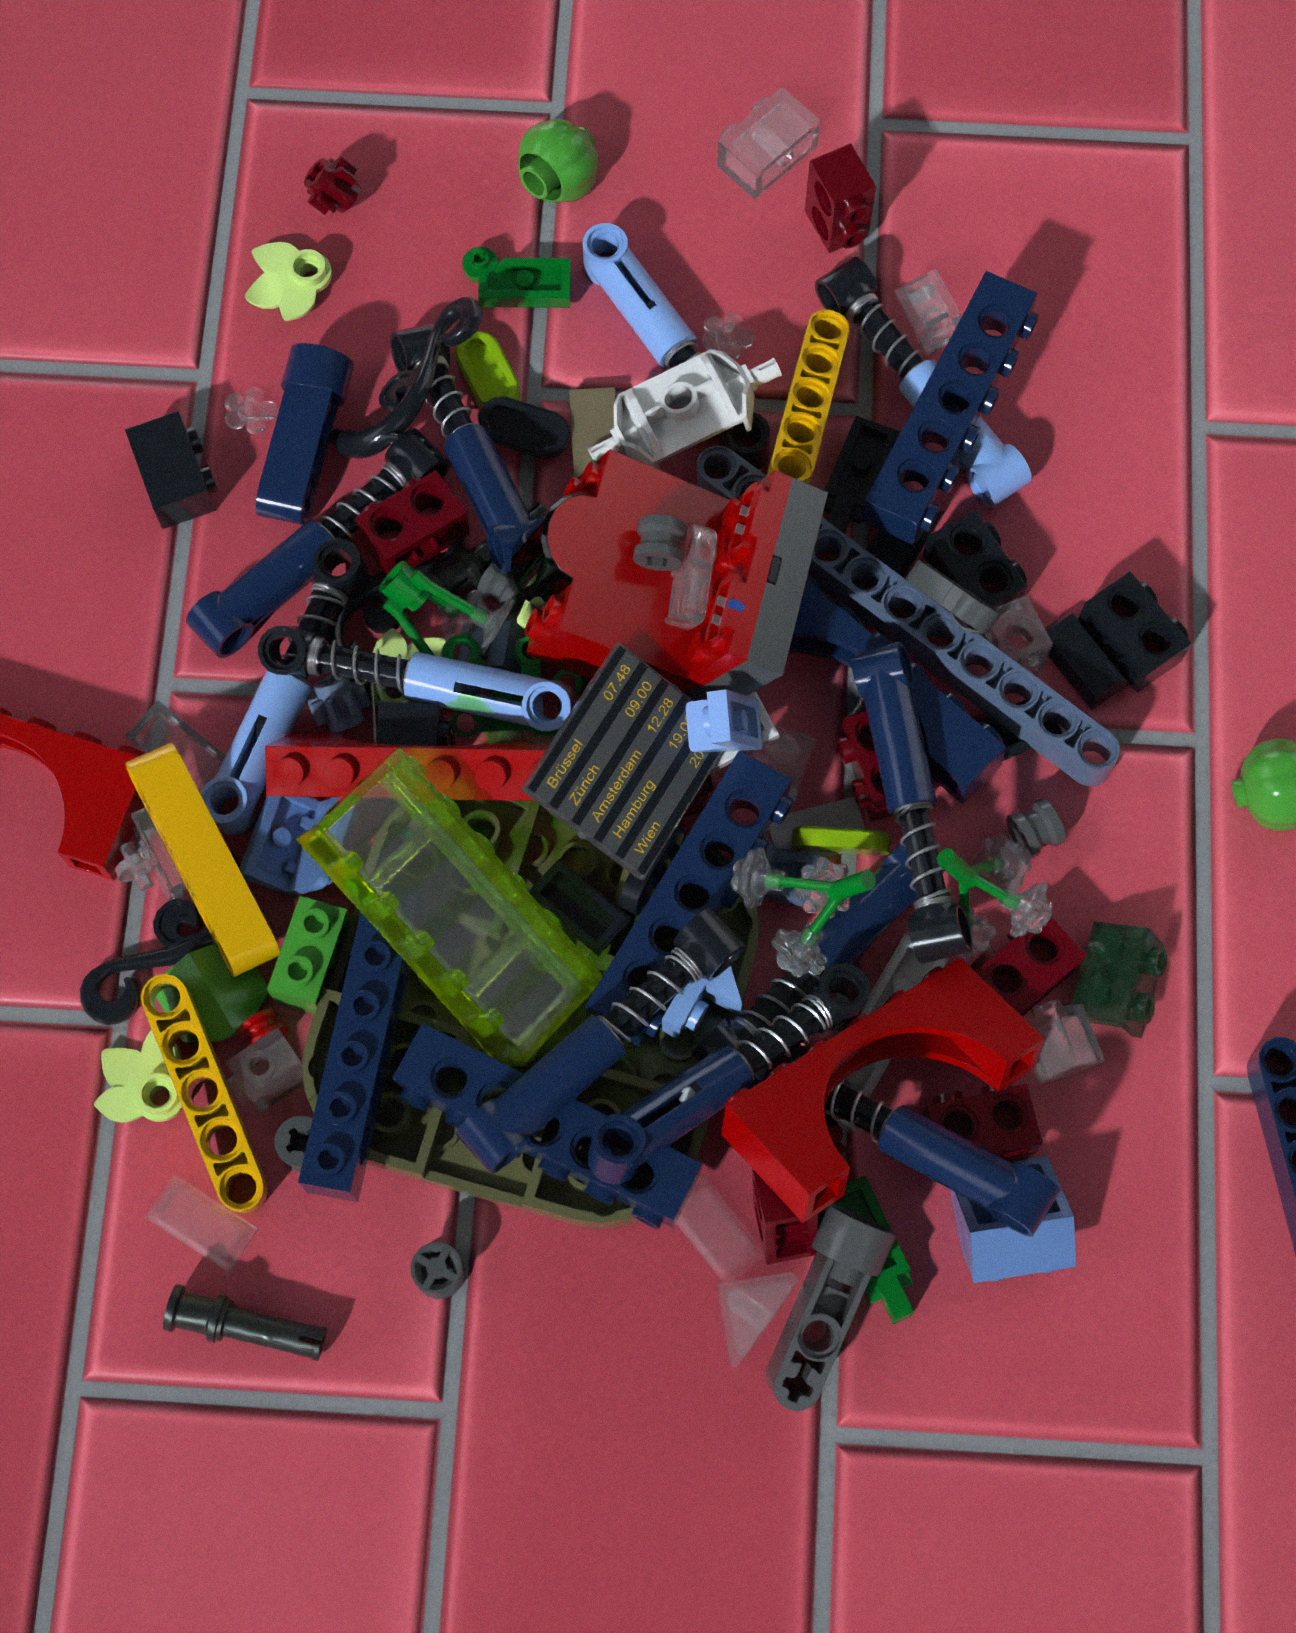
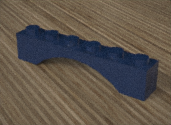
[788,574,1006,804]

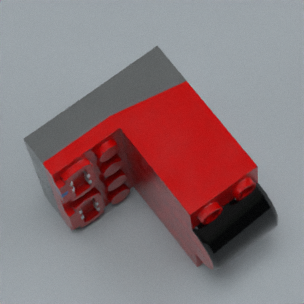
[511,449,828,701]

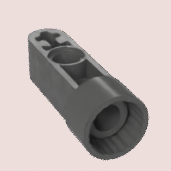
[766,1204,897,1411]

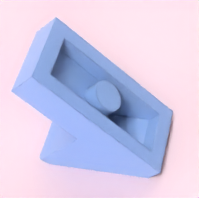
[686,689,763,752]
[662,966,742,1040]

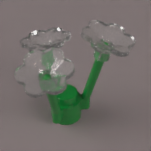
[379,560,515,656]

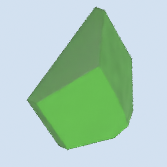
[156,943,270,1044]

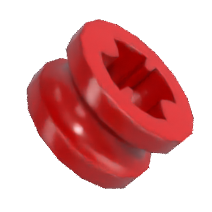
[236,1007,289,1054]

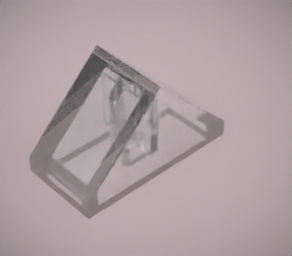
[716,1272,800,1370]

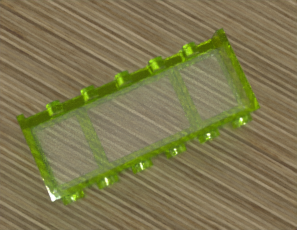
[296,748,603,1067]

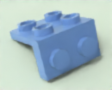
[239,796,357,898]

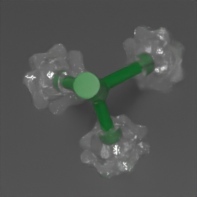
[937,833,1054,958]
[731,848,876,977]

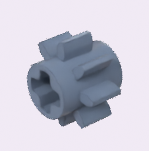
[307,675,371,732]

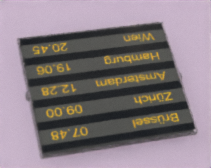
[520,642,723,880]

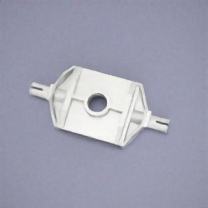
[587,349,782,470]

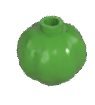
[518,119,598,204]
[1231,738,1296,831]

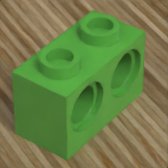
[267,896,351,1015]

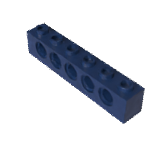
[861,271,1039,545]
[586,751,794,1047]
[298,880,424,1202]
[392,1023,702,1229]

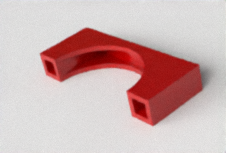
[0,707,145,881]
[265,731,558,801]
[721,958,1044,1223]

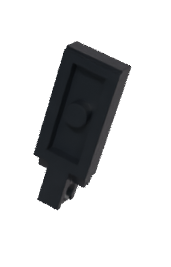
[824,416,900,534]

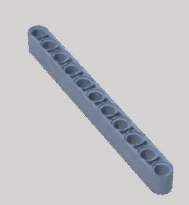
[696,445,1120,787]

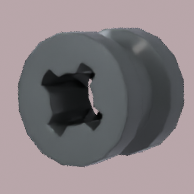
[633,514,688,571]
[477,563,527,615]
[1006,798,1066,859]
[274,1116,313,1173]
[410,1242,466,1299]

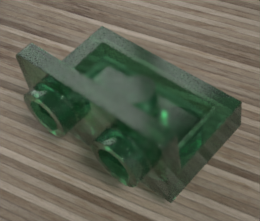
[1069,921,1167,1038]

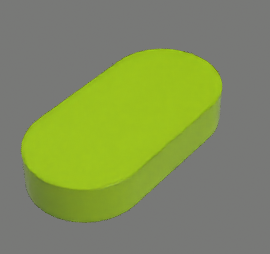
[455,331,521,410]
[791,826,891,855]

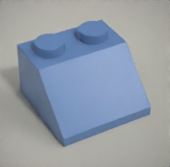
[950,1156,1076,1283]

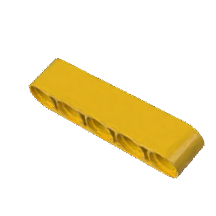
[766,309,849,484]
[125,742,280,977]
[141,974,268,1214]

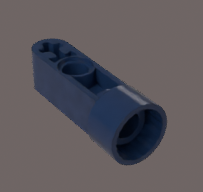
[256,343,354,525]

